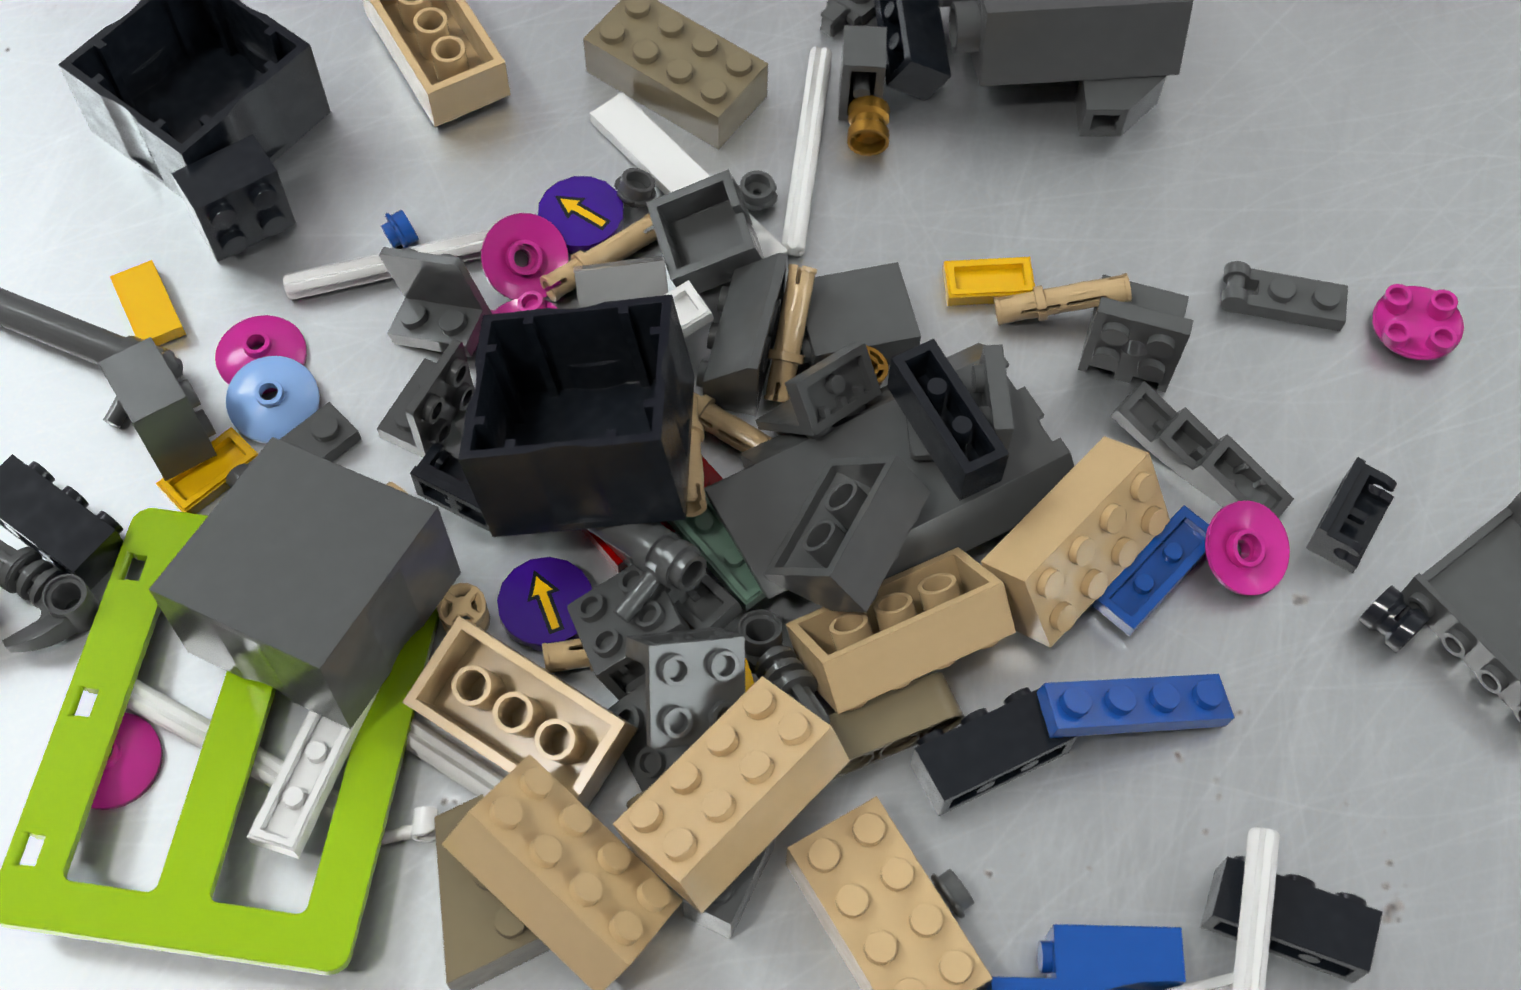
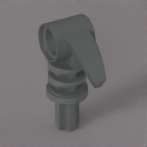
[0,539,100,653]
[732,610,830,724]

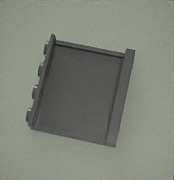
[1401,492,1521,724]

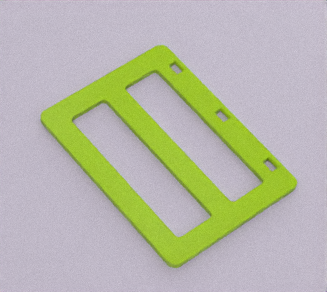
[0,508,440,975]

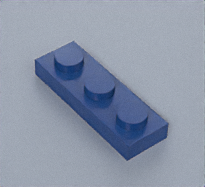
[1092,505,1209,637]

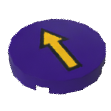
[538,176,624,254]
[497,557,592,652]

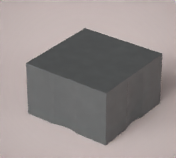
[149,437,461,729]

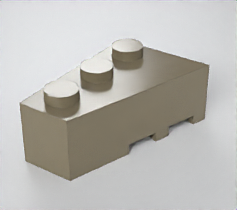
[434,794,550,990]

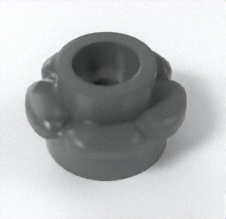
[614,168,656,208]
[739,171,778,211]
[931,869,974,918]

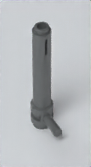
[0,287,183,429]
[587,523,707,623]

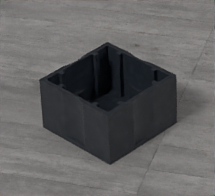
[58,0,331,198]
[458,294,695,537]

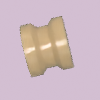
[437,583,490,634]

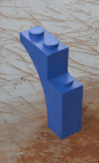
[986,924,1186,990]

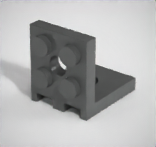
[1078,274,1194,392]

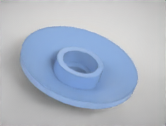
[226,356,320,444]

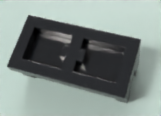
[410,442,490,532]
[1306,457,1397,573]

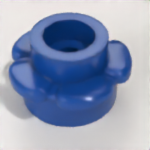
[381,209,419,248]

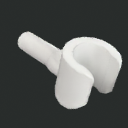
[381,806,440,846]

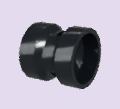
[1358,585,1430,653]

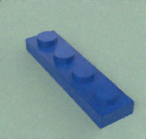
[1036,674,1235,738]

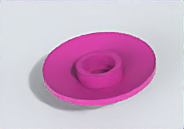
[481,213,568,300]
[215,315,307,395]
[1205,501,1290,596]
[91,712,163,810]

